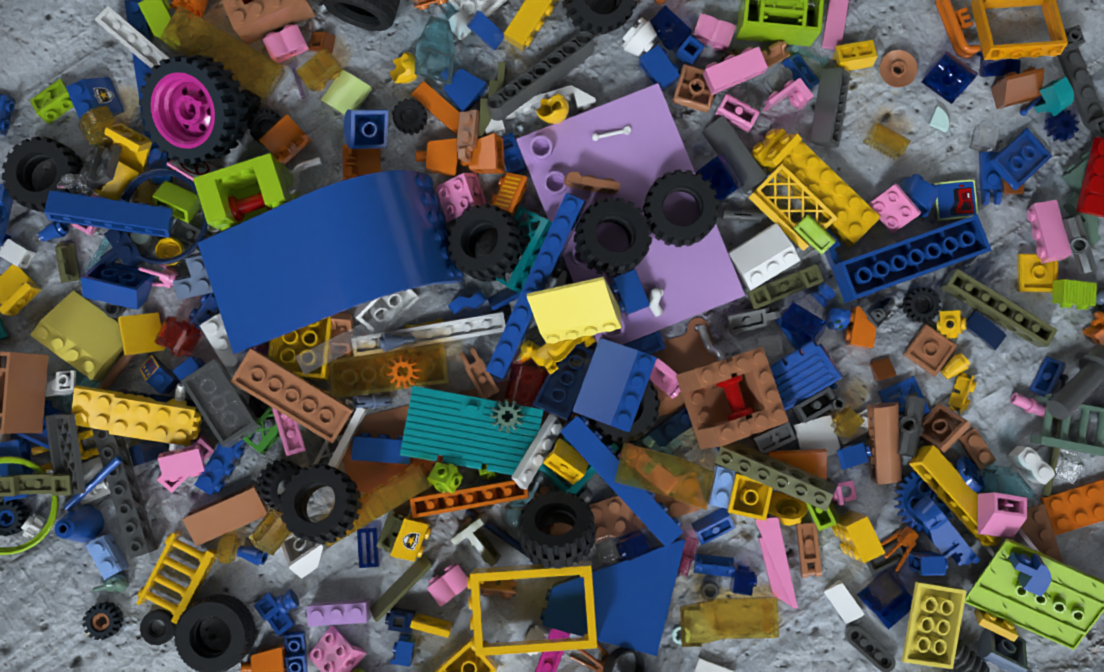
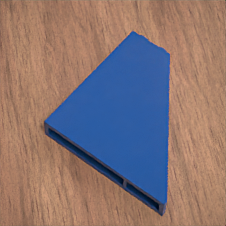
[540,537,685,656]

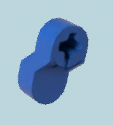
[448,290,488,315]

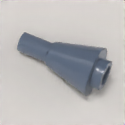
[378,333,415,353]

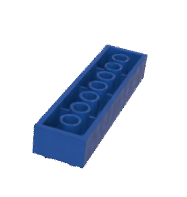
[831,214,992,303]

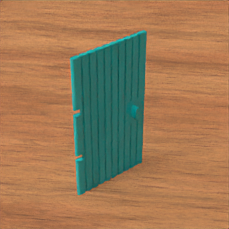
[400,386,543,475]

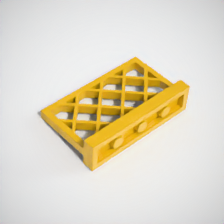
[748,163,839,251]

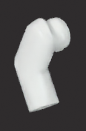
[648,287,664,317]

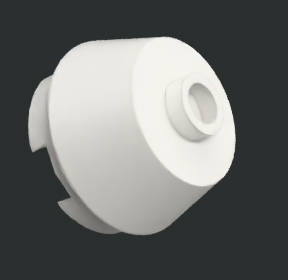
[620,17,657,57]

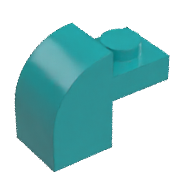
[1034,76,1074,117]

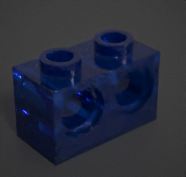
[781,302,826,343]

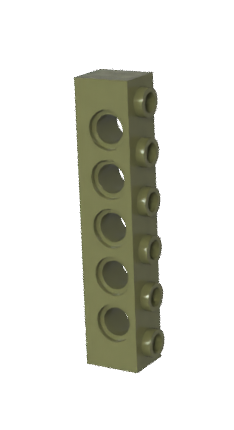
[939,269,1058,347]
[715,442,838,511]

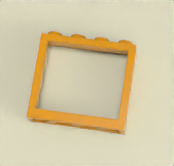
[971,0,1068,60]

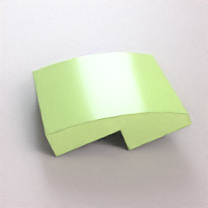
[321,70,372,115]

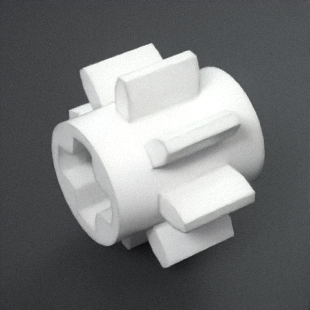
[21,515,46,540]

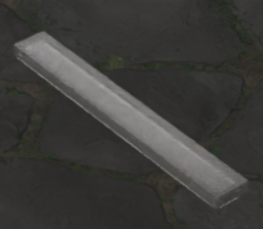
[295,287,443,375]

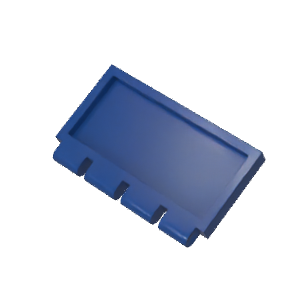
[770,340,843,411]

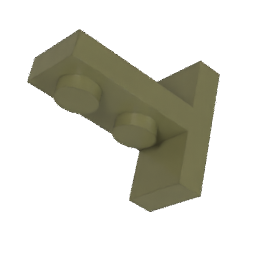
[451,511,501,567]

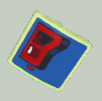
[934,180,978,222]

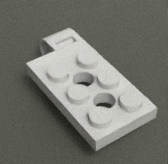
[446,0,507,40]

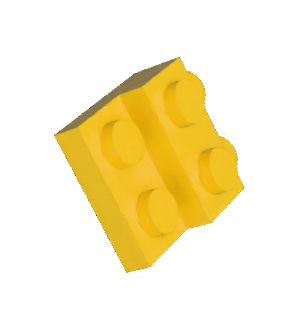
[751,128,802,167]

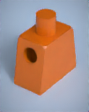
[460,133,505,174]
[415,138,459,178]
[241,644,287,672]

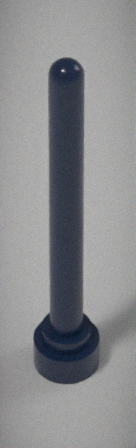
[466,508,536,564]

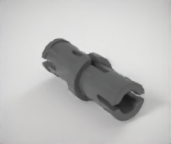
[722,208,762,223]

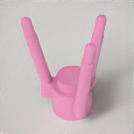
[139,264,180,288]

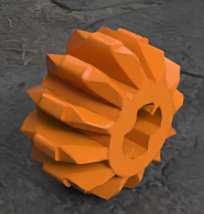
[387,355,421,389]

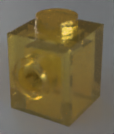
[830,408,865,439]

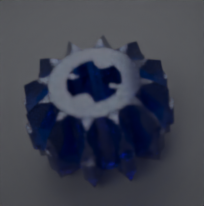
[1044,110,1080,142]

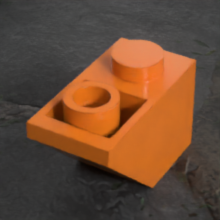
[844,306,876,349]

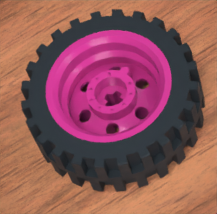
[139,55,248,164]

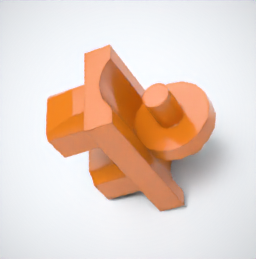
[1082,311,1104,345]

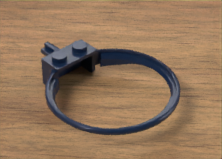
[100,168,208,267]

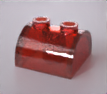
[504,363,549,409]

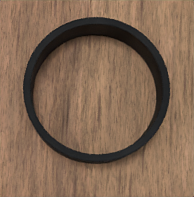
[603,647,645,672]

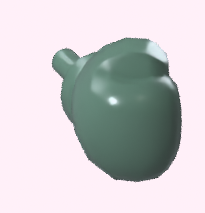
[93,574,129,593]

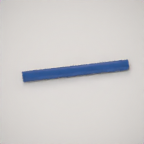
[64,455,123,511]

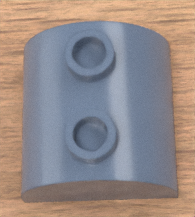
[977,628,1028,672]

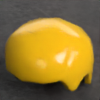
[155,237,185,266]

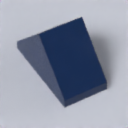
[129,441,170,467]

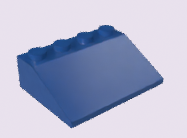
[573,338,657,432]

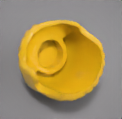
[390,52,419,84]
[536,94,569,124]

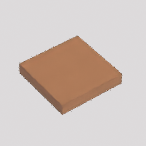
[902,323,957,377]

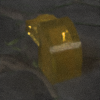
[79,105,115,149]

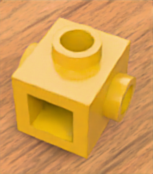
[937,310,967,338]

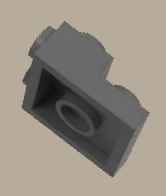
[78,144,122,191]

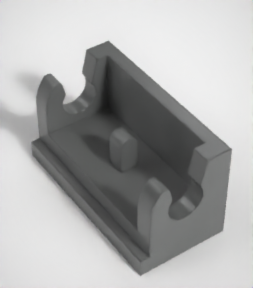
[749,422,796,454]

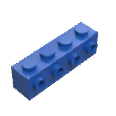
[194,433,255,495]

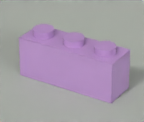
[307,599,371,626]

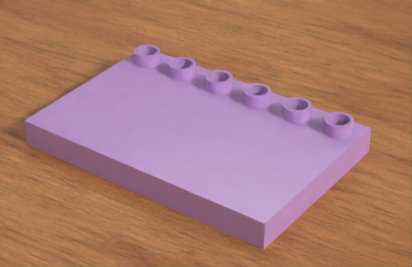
[516,83,745,345]

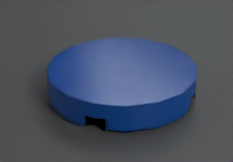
[955,456,986,493]

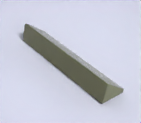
[370,554,434,622]

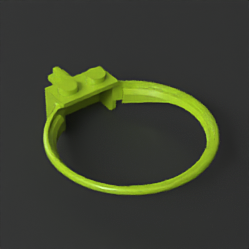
[0,456,59,555]

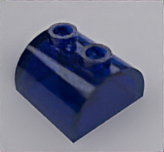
[921,50,978,104]
[695,153,744,202]

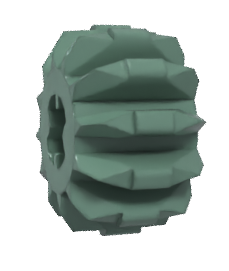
[490,399,524,433]

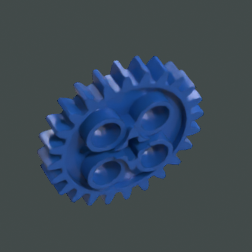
[893,471,953,532]

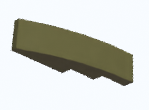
[478,62,507,139]

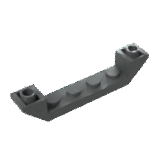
[1057,25,1104,137]

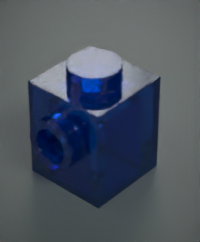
[730,565,757,596]

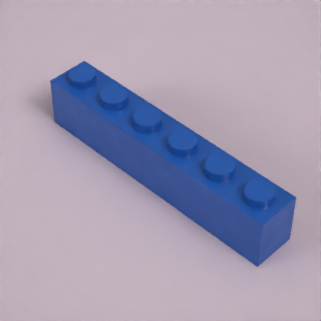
[44,190,174,238]

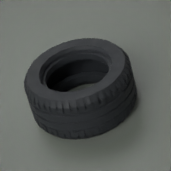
[323,0,400,31]

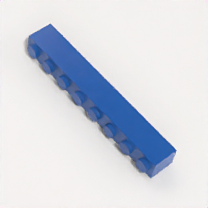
[559,415,683,548]

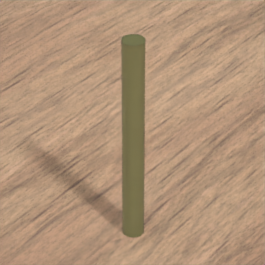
[1042,420,1062,496]

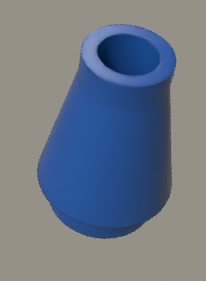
[38,221,69,242]
[237,545,268,566]

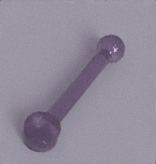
[289,62,306,99]

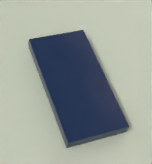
[533,344,595,421]

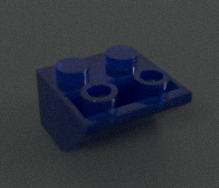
[856,570,913,630]

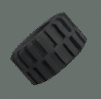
[256,459,302,513]

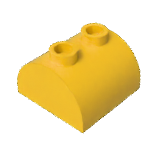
[727,473,773,521]

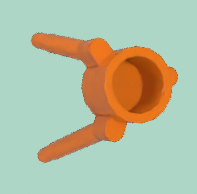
[881,526,919,572]

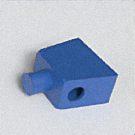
[440,68,488,112]

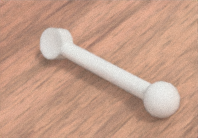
[592,126,631,141]

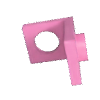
[832,480,857,505]

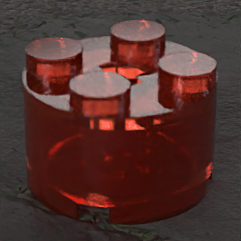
[154,316,203,357]

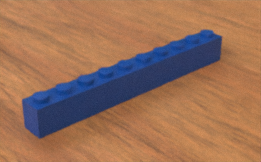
[486,193,587,379]

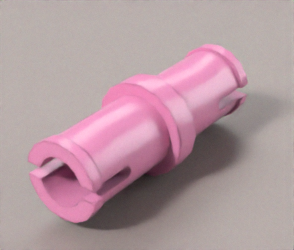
[1010,392,1046,419]

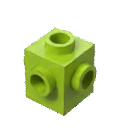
[428,462,463,494]

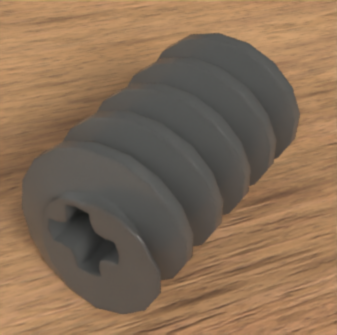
[954,639,990,672]

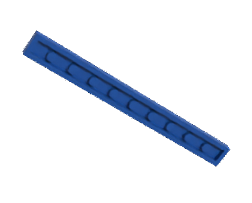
[124,0,173,185]

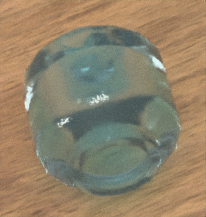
[504,499,528,529]

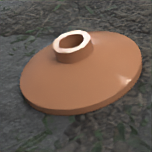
[879,50,918,88]

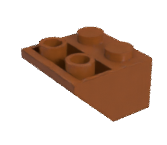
[991,67,1045,109]

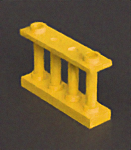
[136,531,220,624]

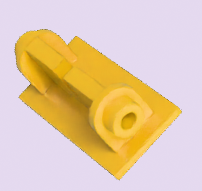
[947,373,977,414]

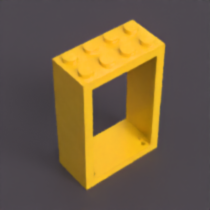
[467,560,597,656]

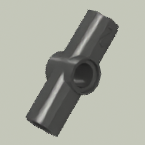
[1062,213,1097,274]
[897,396,925,457]

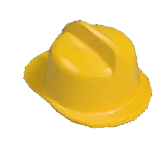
[768,492,808,526]

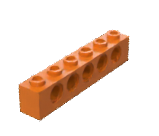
[410,479,530,518]

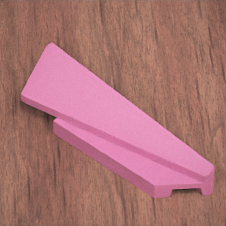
[755,515,798,609]

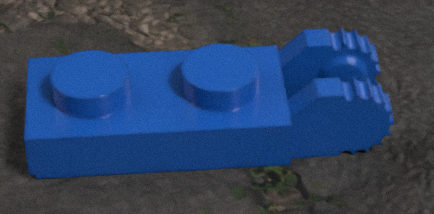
[979,152,1002,205]

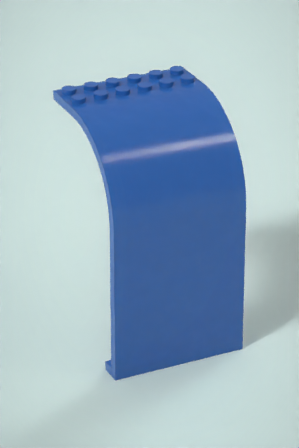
[198,170,464,354]

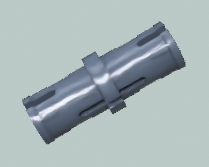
[352,393,392,409]

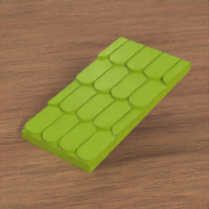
[965,538,1104,650]

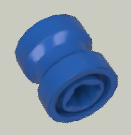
[808,282,836,309]

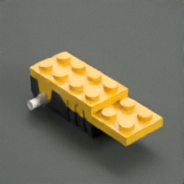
[71,384,203,451]

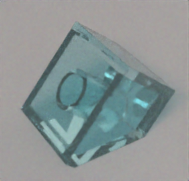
[982,465,1036,499]

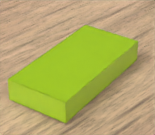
[794,214,836,255]

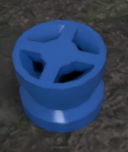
[276,589,300,614]

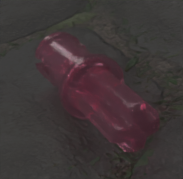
[677,537,699,577]

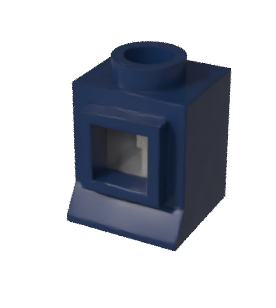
[385,607,416,634]

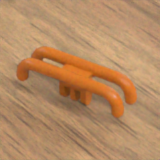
[935,0,981,58]

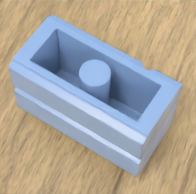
[707,465,737,509]
[86,533,129,580]

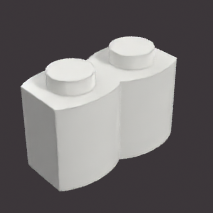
[1008,446,1055,485]

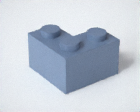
[172,252,213,300]

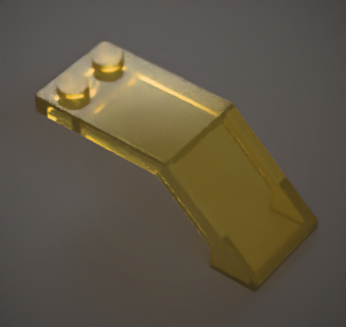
[614,443,715,510]
[680,597,779,647]

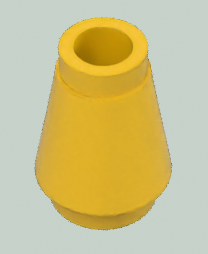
[940,353,971,380]

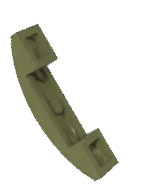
[747,264,824,310]
[0,473,73,497]

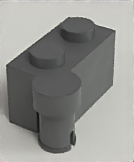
[792,387,846,423]

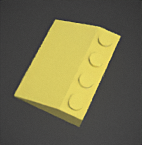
[527,277,622,344]
[30,290,124,381]
[901,582,967,669]

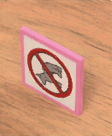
[167,159,220,181]

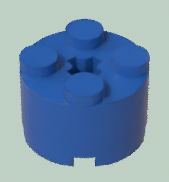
[899,174,940,218]

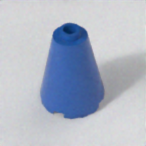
[54,504,104,543]

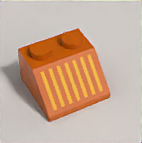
[490,172,528,217]

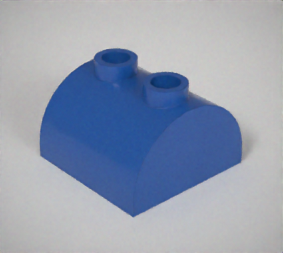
[344,109,389,149]

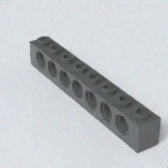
[92,428,157,559]

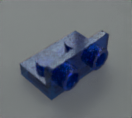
[977,51,1021,77]

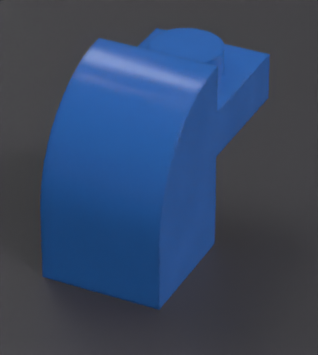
[1008,552,1051,597]

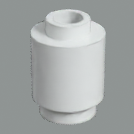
[523,624,549,656]

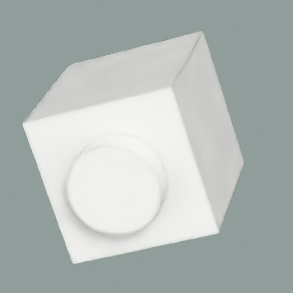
[0,239,36,269]

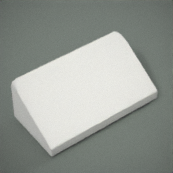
[823,580,865,624]

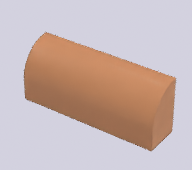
[867,402,902,485]
[182,482,268,546]

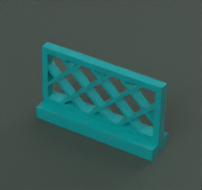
[496,206,552,293]

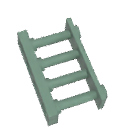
[1030,394,1104,456]

